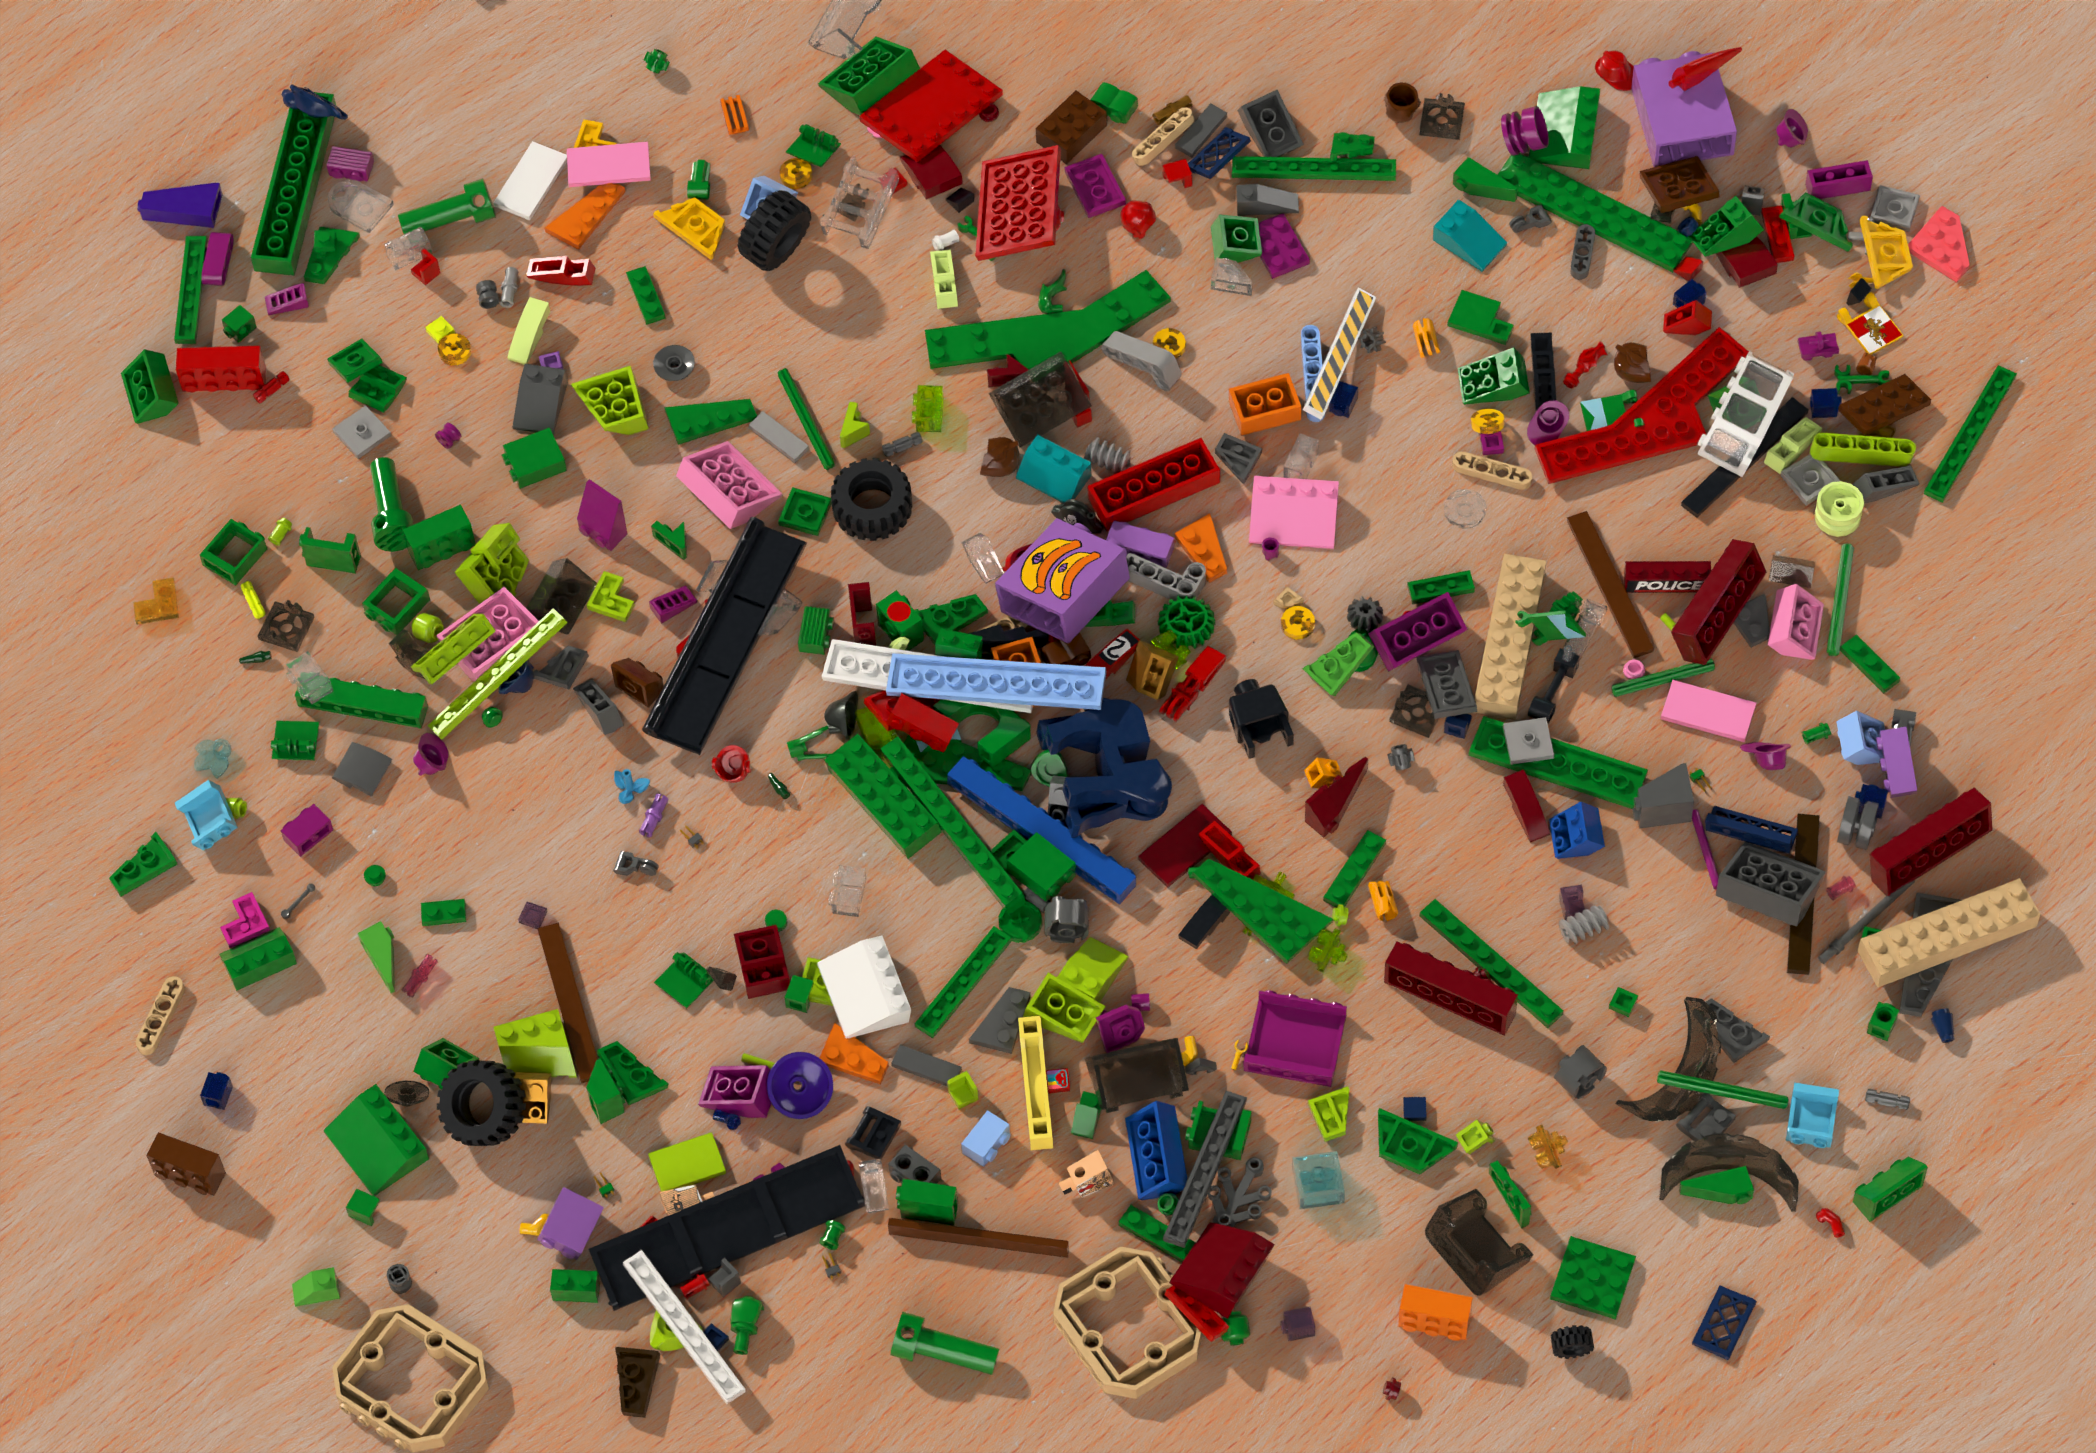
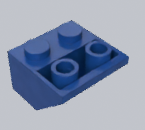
[1549,802,1605,859]

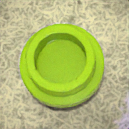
[1332,904,1348,926]

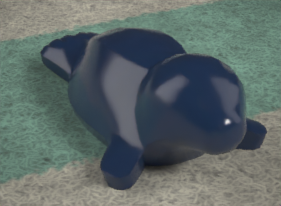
[281,84,348,120]

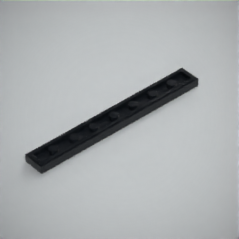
[1681,397,1808,518]

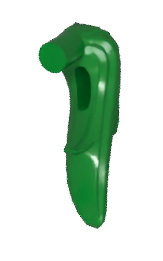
[1038,269,1067,314]

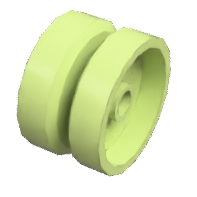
[1814,481,1864,537]

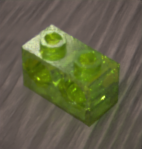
[912,385,944,432]

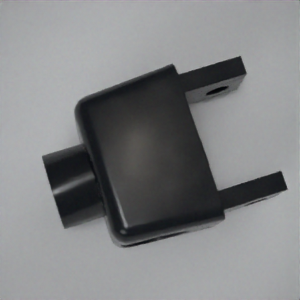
[1229,679,1294,759]

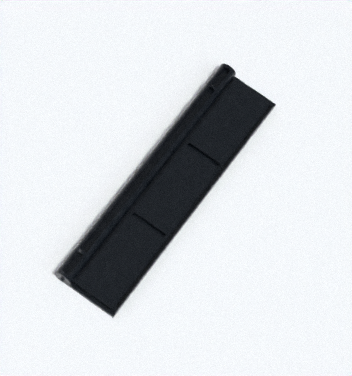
[642,517,807,755]
[588,1145,865,1311]

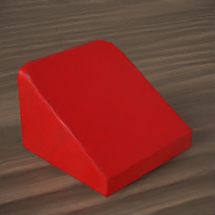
[1673,257,1703,282]

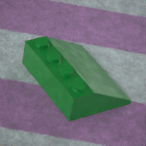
[818,36,920,115]
[1529,86,1600,169]
[323,1084,429,1196]

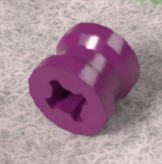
[435,422,462,449]

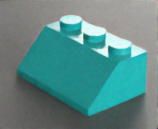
[1016,435,1092,503]

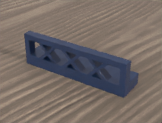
[1705,806,1798,854]

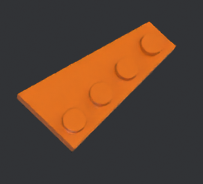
[545,183,625,250]

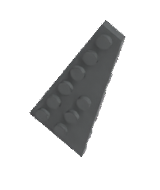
[1899,893,1961,1017]

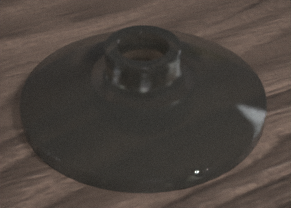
[384,1081,429,1107]

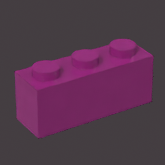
[1805,160,1873,199]

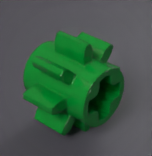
[643,49,670,74]

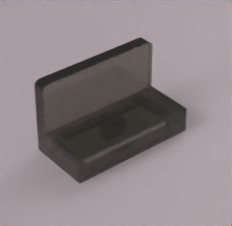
[1768,555,1815,588]

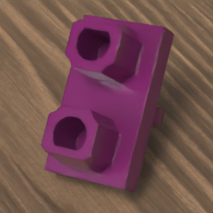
[1797,331,1839,361]

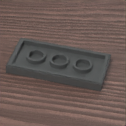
[1417,650,1477,719]

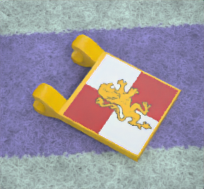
[1837,292,1903,355]

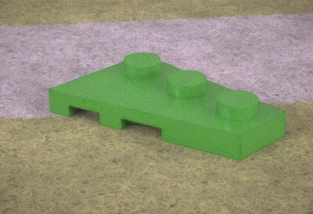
[1302,632,1374,696]

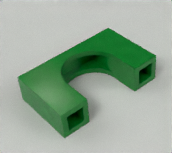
[933,699,1031,767]

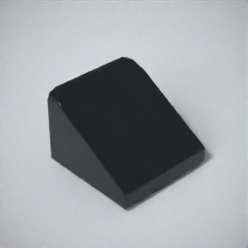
[946,188,974,213]
[1846,278,1872,305]

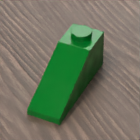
[1453,157,1518,202]
[1679,1166,1754,1204]

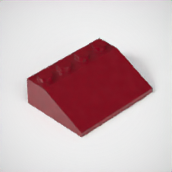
[1169,1222,1275,1319]

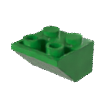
[586,1058,626,1124]

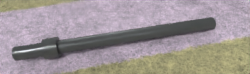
[1818,880,1915,964]

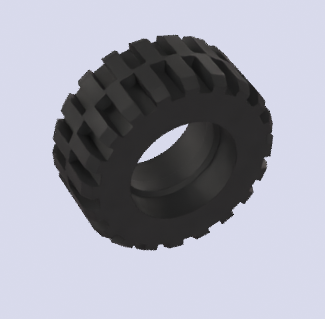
[737,190,811,271]
[831,458,912,541]
[437,1060,526,1146]

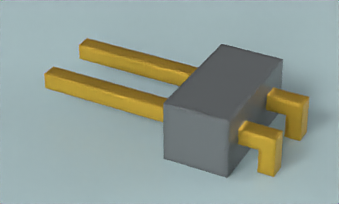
[680,826,704,849]
[822,1253,841,1280]

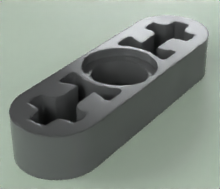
[1570,224,1595,280]

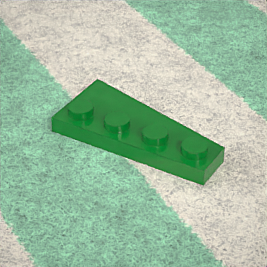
[664,399,757,445]

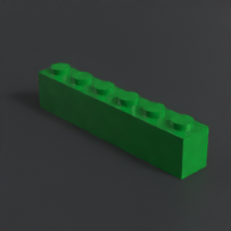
[295,674,428,729]

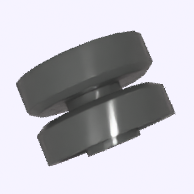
[1837,796,1879,850]

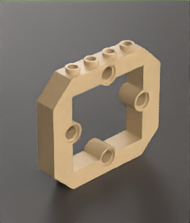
[1053,1247,1203,1399]
[332,1304,489,1452]

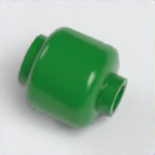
[1221,1311,1250,1346]

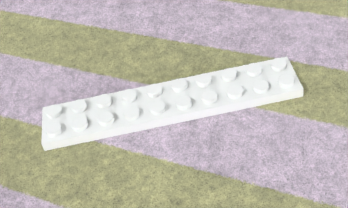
[822,639,1033,713]

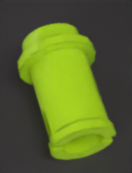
[268,518,292,546]

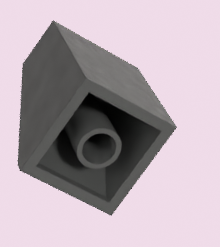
[1632,763,1694,829]

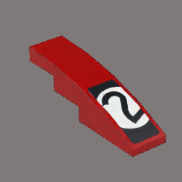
[1085,629,1140,680]

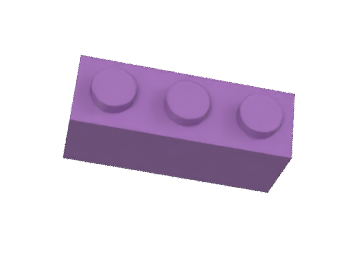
[1106,521,1174,568]
[1876,727,1918,798]

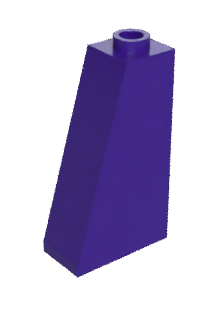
[137,183,223,228]

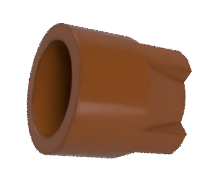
[1856,353,1877,375]

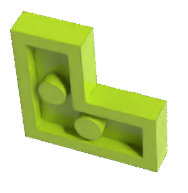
[587,571,635,622]

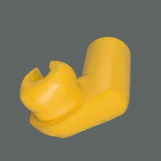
[1682,203,1702,225]
[1176,1036,1198,1066]
[520,1214,549,1236]

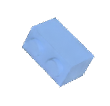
[961,1110,1011,1167]

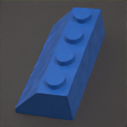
[1125,1101,1187,1200]

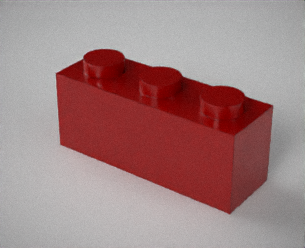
[886,693,959,753]

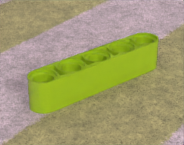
[1810,433,1916,467]

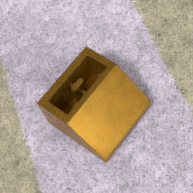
[1126,640,1179,700]
[514,1072,551,1123]

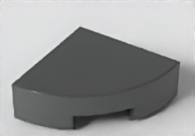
[1185,1058,1217,1075]

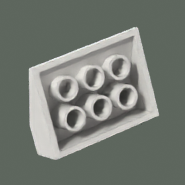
[817,935,911,1039]

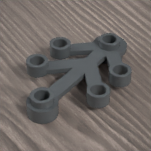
[1207,1158,1272,1227]

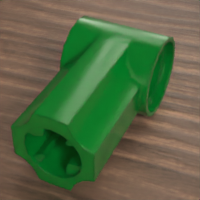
[687,160,711,199]

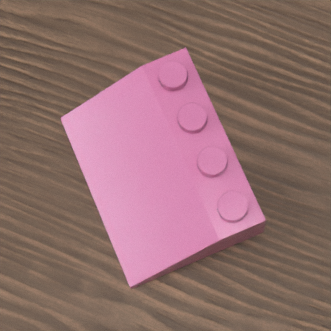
[676,441,782,529]
[1249,476,1339,549]
[436,587,539,682]

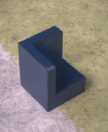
[1444,714,1472,739]

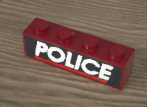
[1624,561,1712,593]

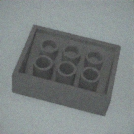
[1716,841,1826,926]

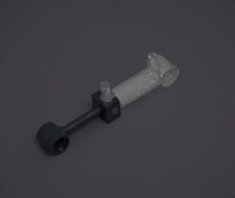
[1528,598,1607,724]

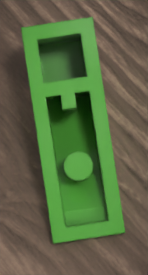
[358,921,395,993]

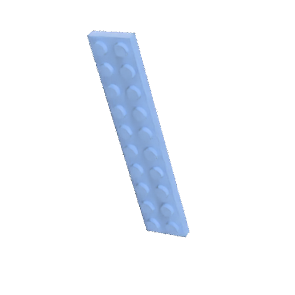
[886,653,1106,710]

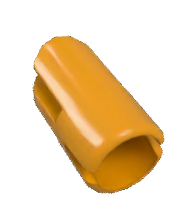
[1413,318,1440,358]
[1368,881,1398,921]

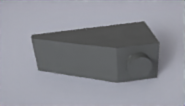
[1236,184,1299,216]
[1852,466,1920,503]
[573,679,624,735]

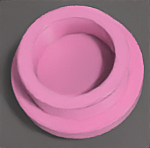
[1623,660,1645,680]

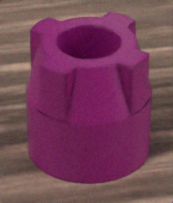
[1262,537,1279,560]
[1131,993,1150,1011]

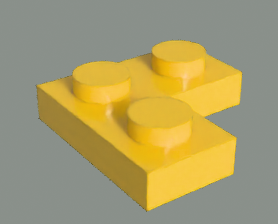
[574,119,617,148]

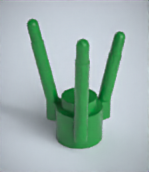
[787,725,831,761]

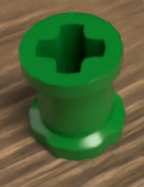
[819,1220,846,1250]

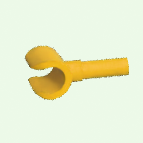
[1848,272,1874,288]
[1231,1039,1248,1070]

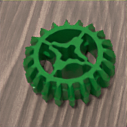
[1158,595,1216,651]

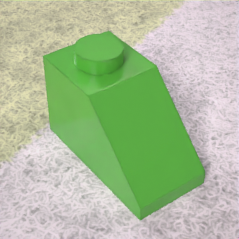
[292,1267,340,1307]

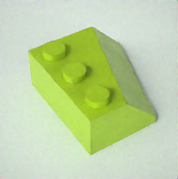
[571,366,649,435]
[454,544,529,604]
[494,1009,577,1078]

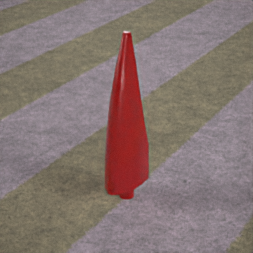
[1669,47,1742,91]

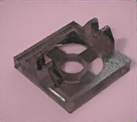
[1419,93,1465,140]
[258,600,315,652]
[1389,684,1439,738]

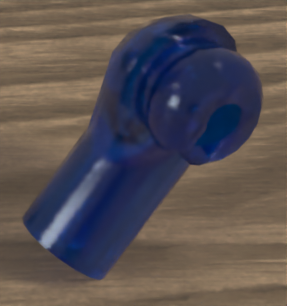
[713,1109,741,1130]

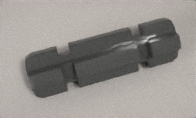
[882,432,922,457]
[1865,1089,1910,1110]

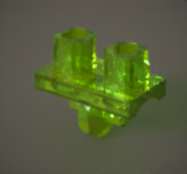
[1150,630,1191,670]
[1308,928,1348,972]

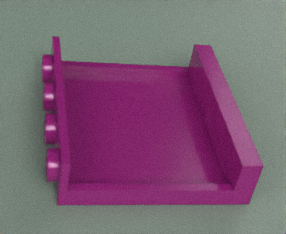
[1244,990,1347,1087]

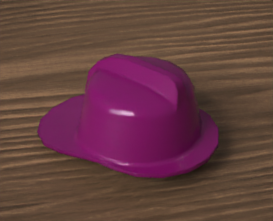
[1776,109,1808,148]
[1527,400,1569,445]
[413,733,448,776]
[1740,742,1791,770]

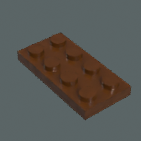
[1838,374,1931,436]

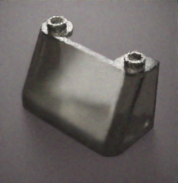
[1085,1038,1189,1113]
[1425,1189,1534,1296]

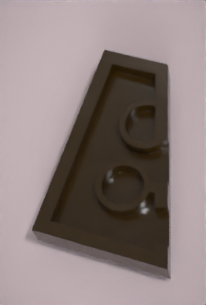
[615,1347,660,1418]

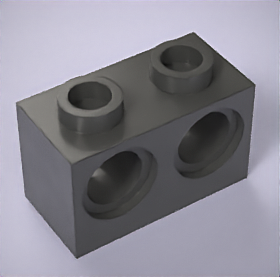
[888,1144,941,1184]

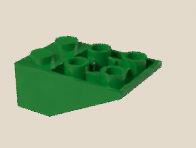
[1689,196,1764,257]
[1457,347,1530,405]

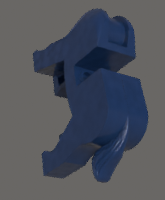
[1036,697,1172,838]

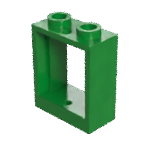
[200,519,267,586]
[362,568,430,635]

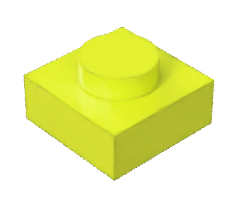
[425,316,455,344]

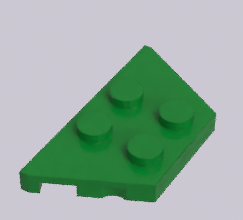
[1779,192,1853,252]
[1378,1108,1458,1175]

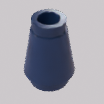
[1931,1008,1955,1043]

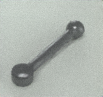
[281,884,315,919]

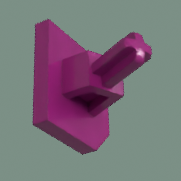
[1096,1005,1145,1054]

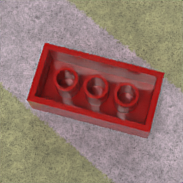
[176,345,266,393]

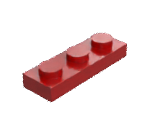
[1761,205,1795,263]
[1164,1286,1229,1342]

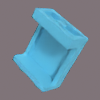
[175,780,238,851]
[1786,1082,1839,1148]

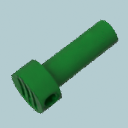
[398,178,496,238]
[370,457,414,552]
[890,1312,1000,1375]

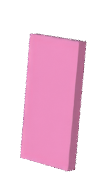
[567,142,651,187]
[1661,680,1756,742]

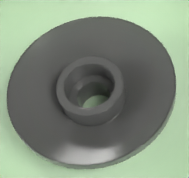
[653,345,695,381]

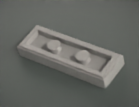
[749,411,809,463]

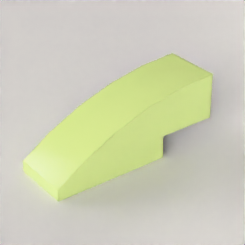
[930,249,958,309]
[507,297,550,365]
[1764,417,1822,474]

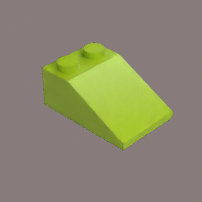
[1057,937,1129,1002]
[1023,972,1105,1043]

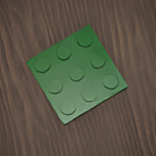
[1550,1236,1636,1320]

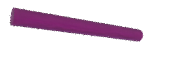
[1692,809,1719,889]

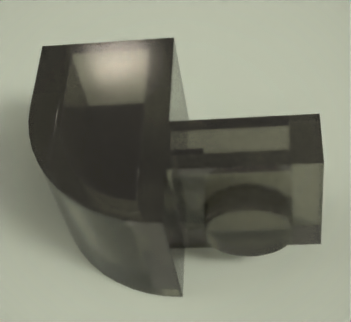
[389,629,429,679]

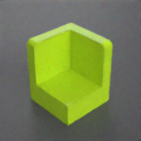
[947,1071,979,1109]

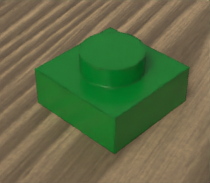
[314,230,336,252]
[1486,318,1514,345]
[1609,987,1639,1017]

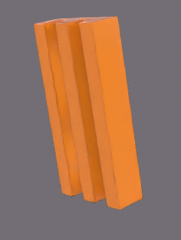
[720,95,749,135]

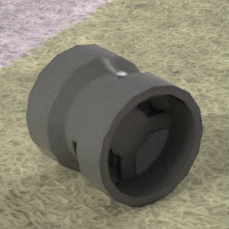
[476,280,500,309]
[386,1264,412,1294]

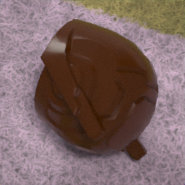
[1384,82,1421,123]
[1614,342,1651,383]
[980,437,1020,477]

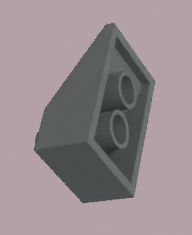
[1237,89,1304,157]
[512,364,568,435]

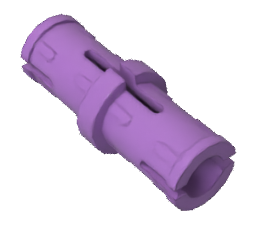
[639,794,669,837]

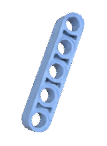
[1301,325,1325,422]

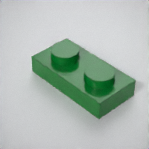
[421,899,466,926]

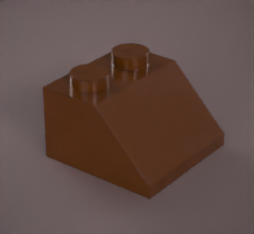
[611,658,664,708]

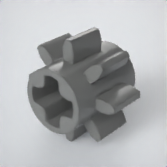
[1358,327,1386,353]
[1387,744,1415,770]

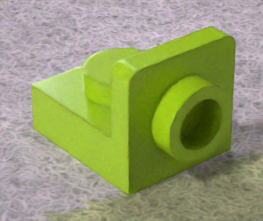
[1456,1120,1495,1154]

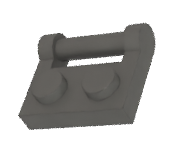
[1676,1093,1736,1151]

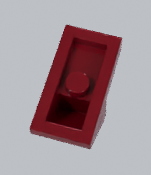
[987,354,1030,388]

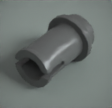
[1023,888,1051,912]

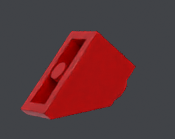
[1663,300,1712,335]

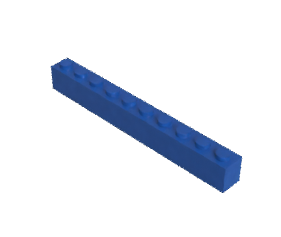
[947,756,1136,905]

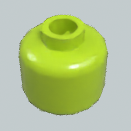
[411,613,444,643]

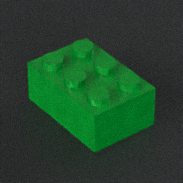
[403,504,476,570]

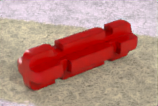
[253,371,290,404]

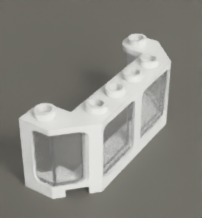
[1697,351,1794,477]

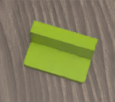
[471,523,520,566]

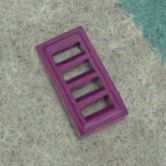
[265,283,309,316]
[649,586,697,624]

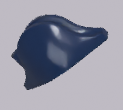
[498,659,534,694]

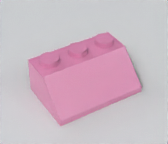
[1768,584,1824,660]

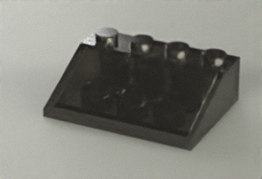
[989,351,1092,448]

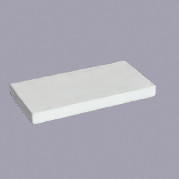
[493,141,567,220]

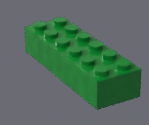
[824,734,942,859]

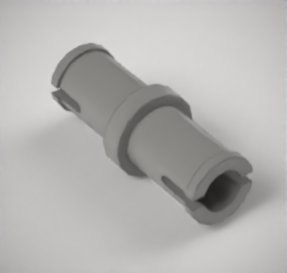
[500,267,519,308]

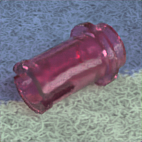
[1826,876,1856,901]

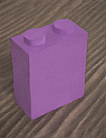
[537,1187,604,1260]

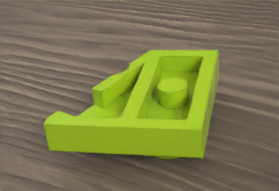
[1308,1086,1349,1142]

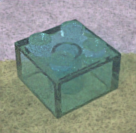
[1292,1151,1345,1209]

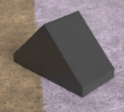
[1741,185,1765,216]

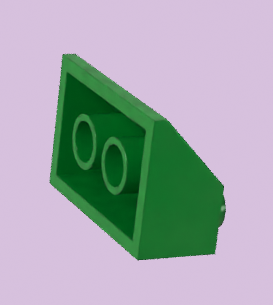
[121,349,179,424]
[219,927,297,991]
[1853,1156,1928,1222]

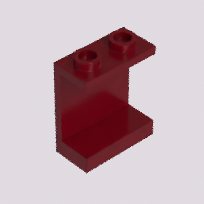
[848,582,876,646]

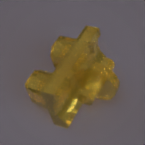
[1528,1125,1568,1169]

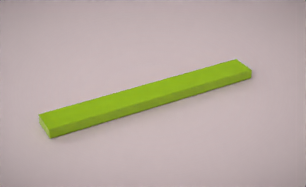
[427,608,568,740]

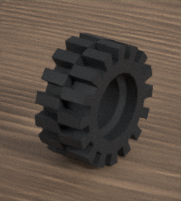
[1551,1325,1594,1359]

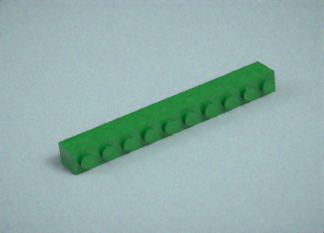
[880,736,1027,915]

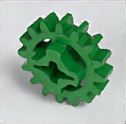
[1549,591,1583,620]

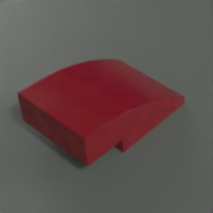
[900,145,963,200]
[1716,236,1778,288]
[734,925,790,999]

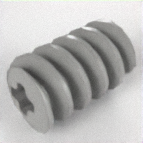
[1084,437,1131,473]
[1559,905,1609,944]

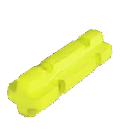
[240,581,266,619]

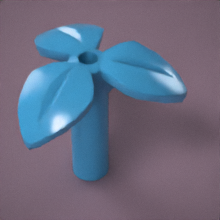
[614,769,650,804]

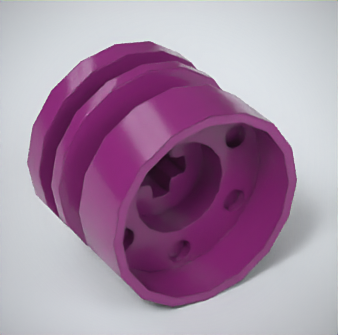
[1501,106,1549,156]

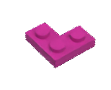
[220,892,270,948]

